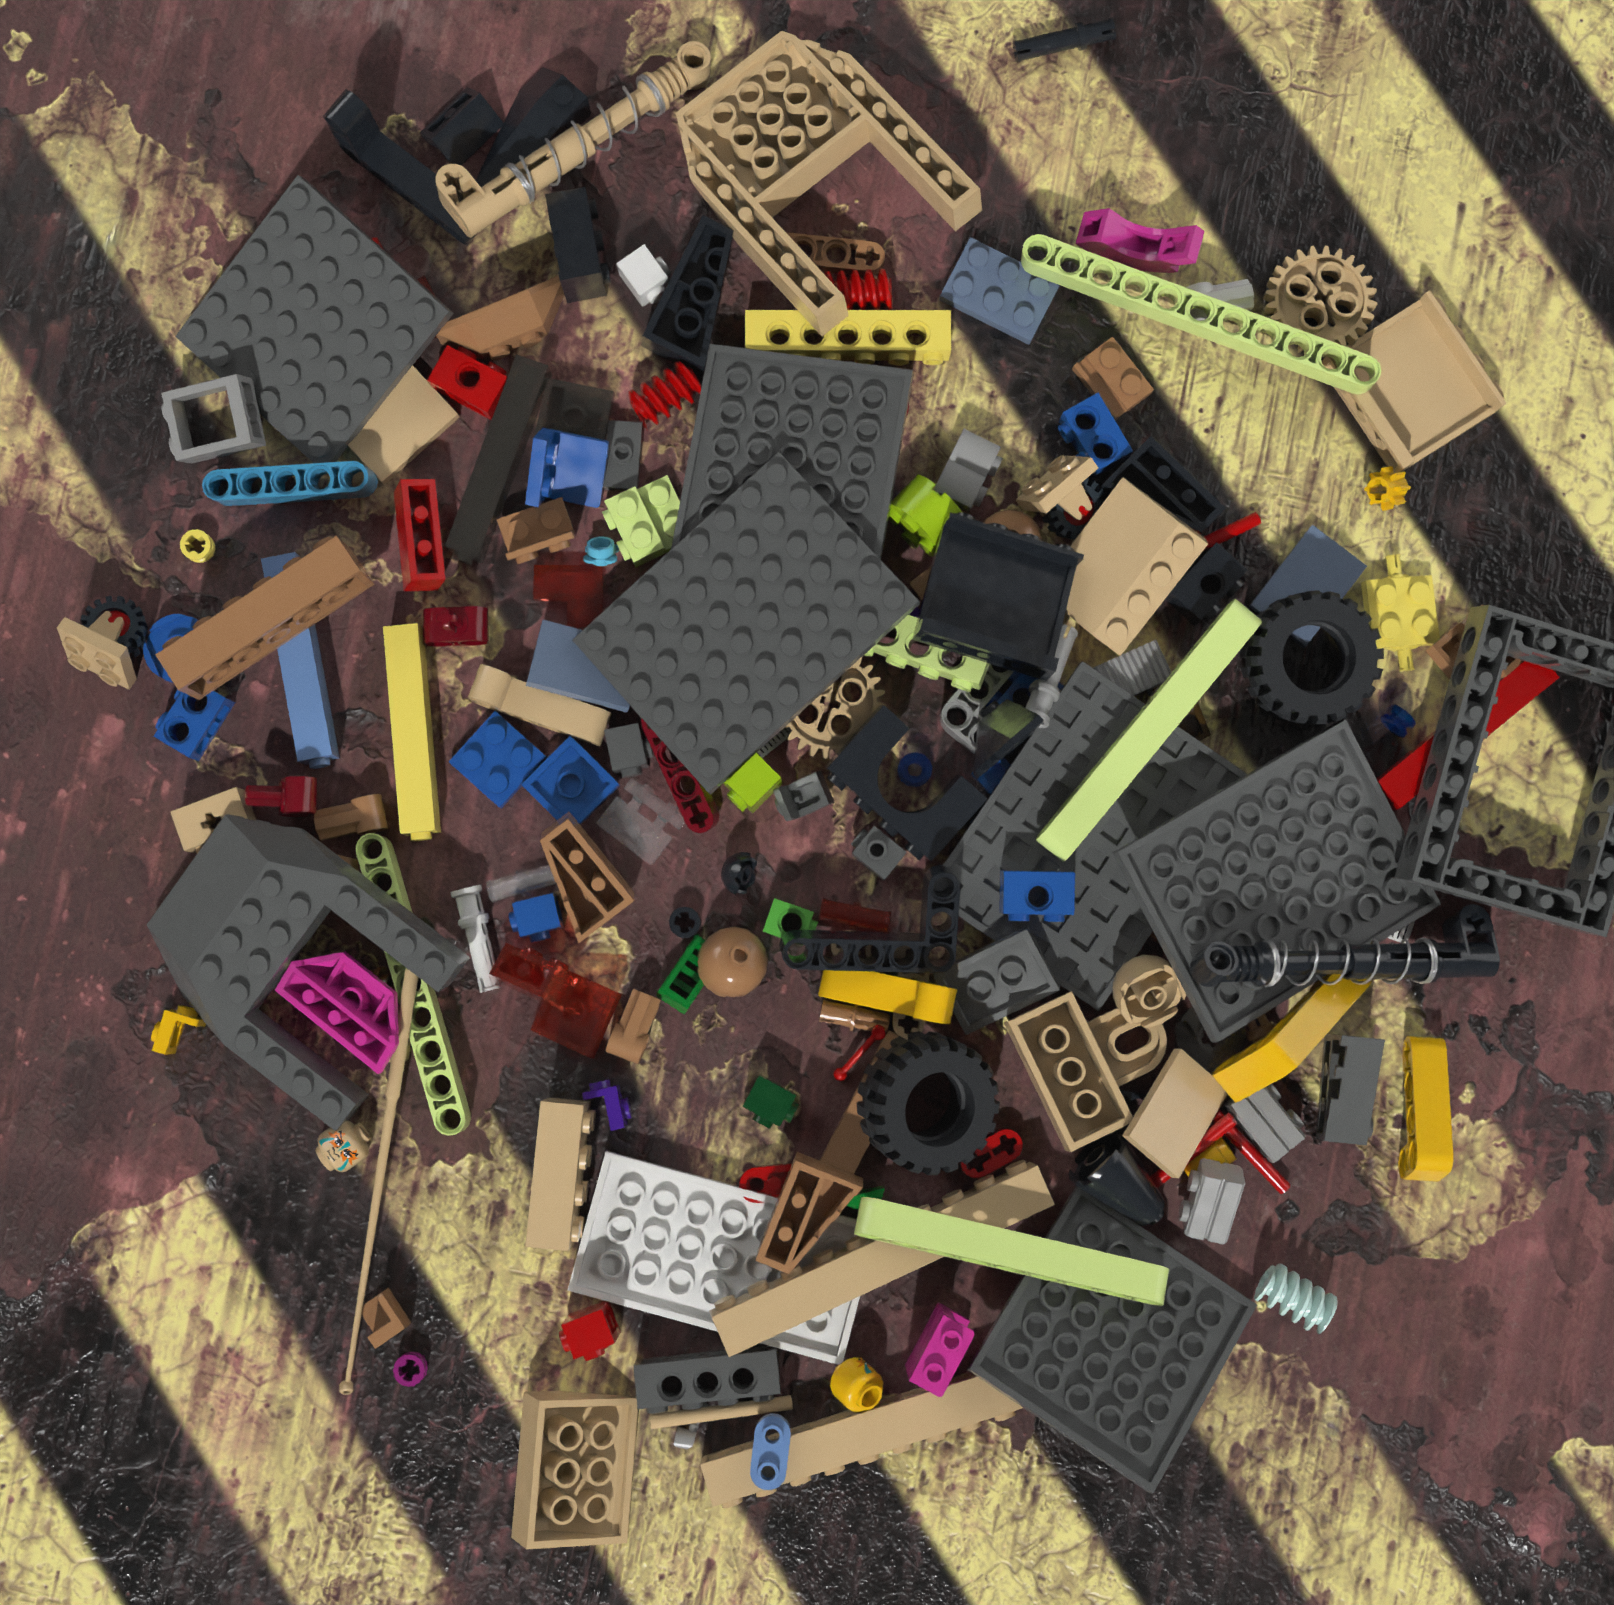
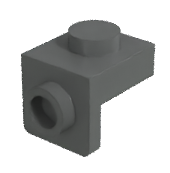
[773,771,835,821]

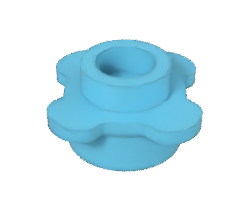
[583,536,619,566]

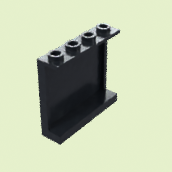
[912,512,1084,681]

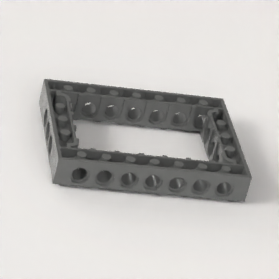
[1394,605,1614,937]

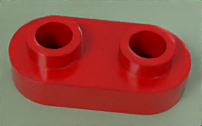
[739,1163,792,1203]

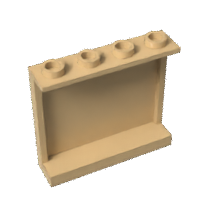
[1322,290,1506,473]

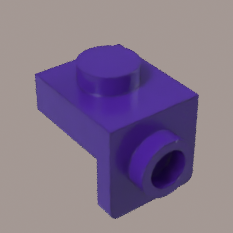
[582,1079,632,1131]

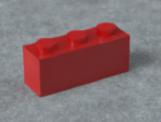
[394,479,446,592]

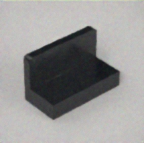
[420,87,503,166]

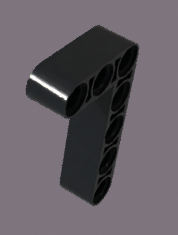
[323,89,478,246]
[779,865,960,973]

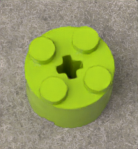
[888,475,962,557]

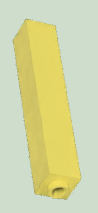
[383,623,441,841]

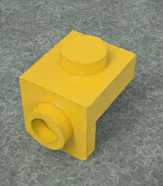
[151,1005,206,1055]

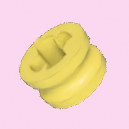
[180,529,215,563]

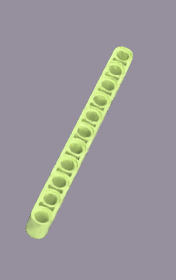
[1021,234,1381,395]

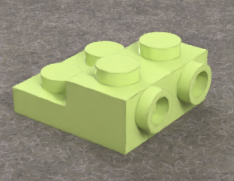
[602,475,680,568]

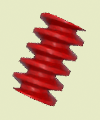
[825,269,892,310]
[628,361,702,431]

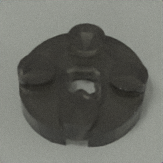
[1173,1006,1246,1072]

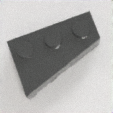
[1316,1034,1385,1145]

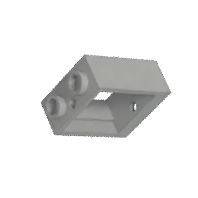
[161,374,266,464]

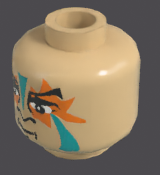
[315,1120,371,1172]

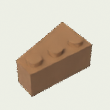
[540,812,634,944]
[755,1152,863,1274]

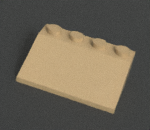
[1065,477,1208,656]
[511,1391,638,1549]

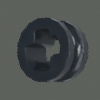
[669,907,701,938]

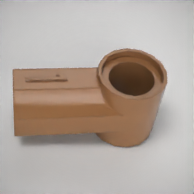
[314,794,388,841]
[606,989,661,1064]

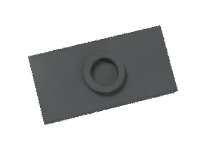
[603,420,643,491]

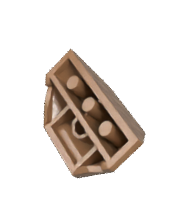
[436,275,564,361]

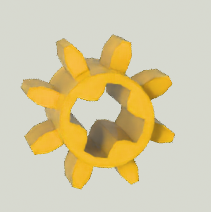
[1364,466,1411,511]

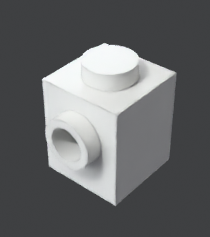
[616,244,671,307]

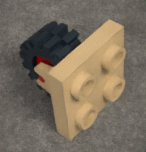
[1016,455,1106,540]
[57,596,149,690]

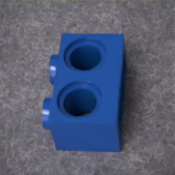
[1058,392,1133,479]
[153,689,235,761]

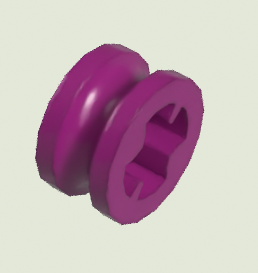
[393,1351,428,1387]

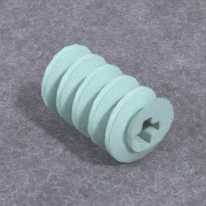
[1254,1263,1338,1334]

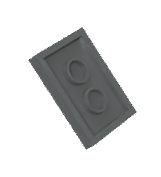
[933,926,1060,1035]

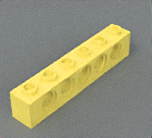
[745,310,951,365]

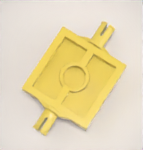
[1361,554,1440,672]

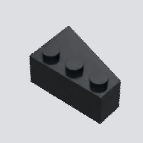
[545,187,611,303]
[1101,436,1226,535]

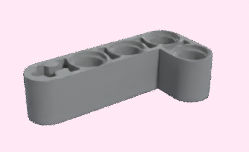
[940,664,1014,754]

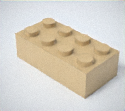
[525,1097,596,1251]

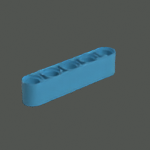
[202,461,378,506]

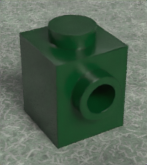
[742,1074,799,1129]

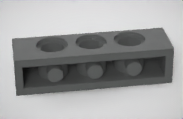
[633,1345,781,1414]

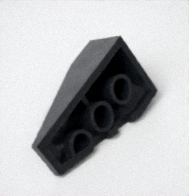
[475,67,591,187]
[973,699,1044,779]

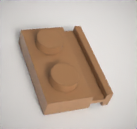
[1072,337,1154,421]

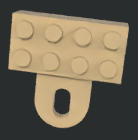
[1004,991,1167,1152]

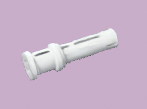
[450,885,502,993]

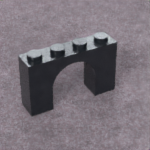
[825,705,987,861]

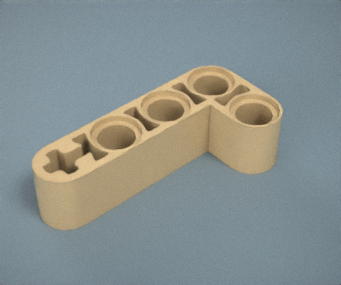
[468,664,612,746]

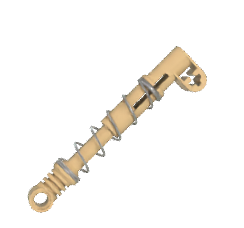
[436,41,711,238]

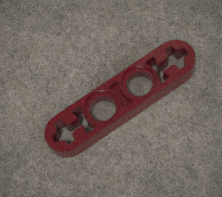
[641,719,720,833]

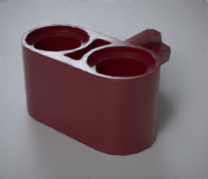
[423,606,489,647]
[244,776,317,817]

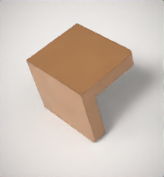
[362,1288,411,1349]

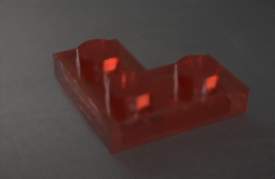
[533,565,604,630]

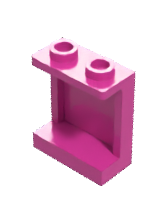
[905,1302,975,1397]

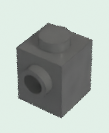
[604,723,654,778]
[851,826,907,881]

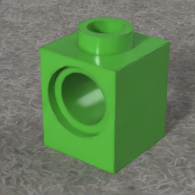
[763,898,818,946]

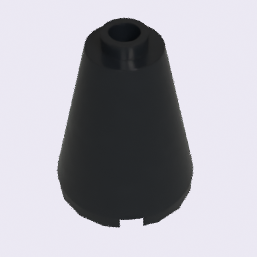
[1068,1130,1165,1226]

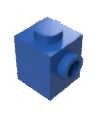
[509,893,565,943]

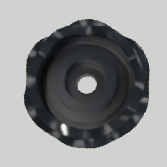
[721,852,757,895]

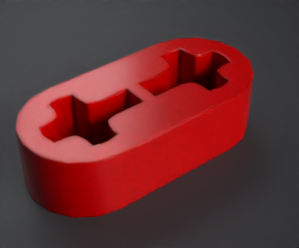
[959,1128,1023,1178]

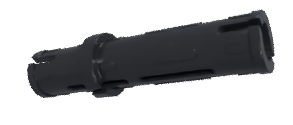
[1013,18,1116,63]

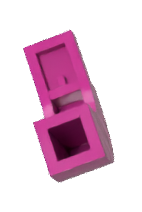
[1075,208,1204,273]

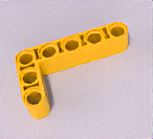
[1212,974,1372,1103]

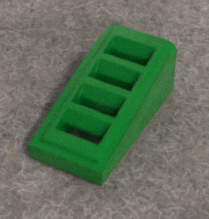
[656,934,705,1014]

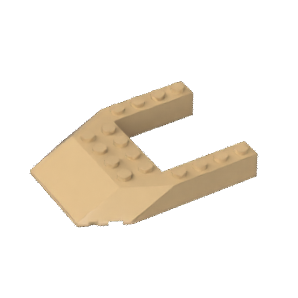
[676,31,982,336]

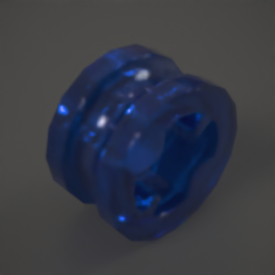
[1380,704,1416,738]

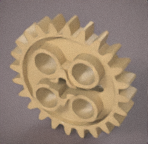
[1263,245,1377,353]
[784,657,886,759]

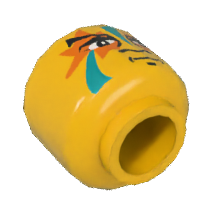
[830,1357,883,1412]

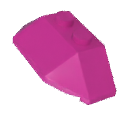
[275,951,399,1074]

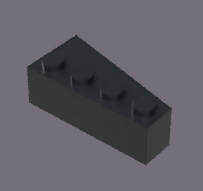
[641,215,734,377]

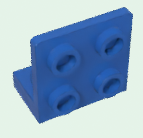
[525,427,609,508]

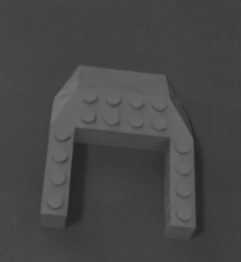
[147,814,470,1131]

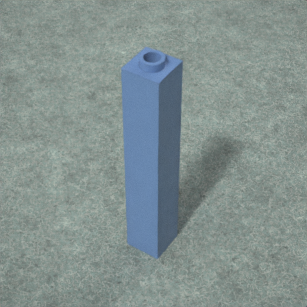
[261,552,340,769]

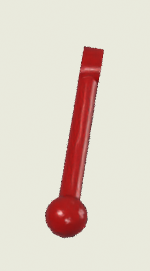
[833,1025,886,1081]

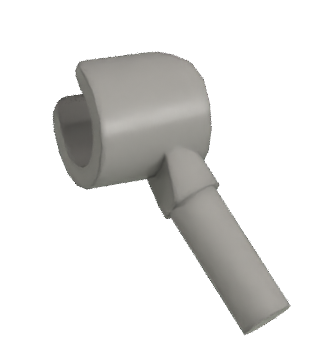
[674,1402,709,1449]

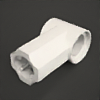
[1186,279,1254,321]

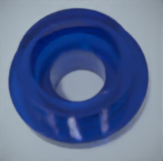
[897,752,932,787]

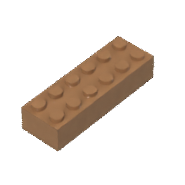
[155,535,375,700]

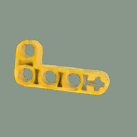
[818,970,957,1024]
[1398,1036,1453,1182]

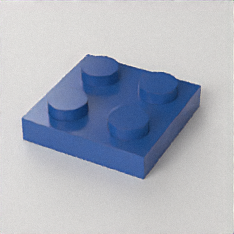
[449,711,547,809]
[521,736,620,825]

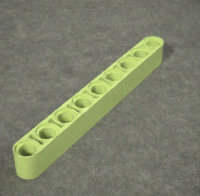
[1036,598,1262,862]
[356,833,471,1136]
[854,1197,1169,1306]

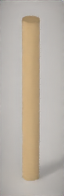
[649,1395,793,1429]

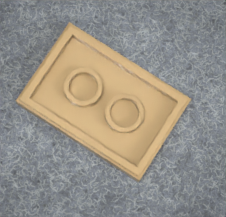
[348,365,460,485]
[1122,1049,1227,1178]

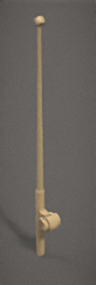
[339,969,418,1395]

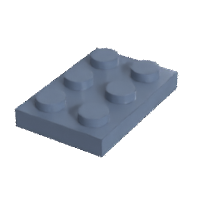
[939,237,1060,345]

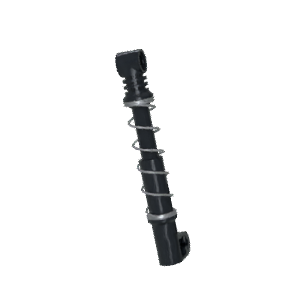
[1190,904,1500,987]

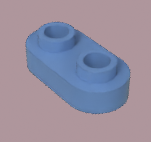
[750,1413,791,1490]

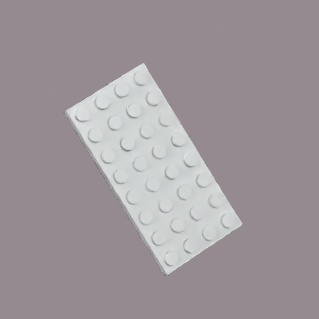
[568,1151,860,1365]

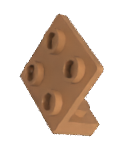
[497,497,576,564]

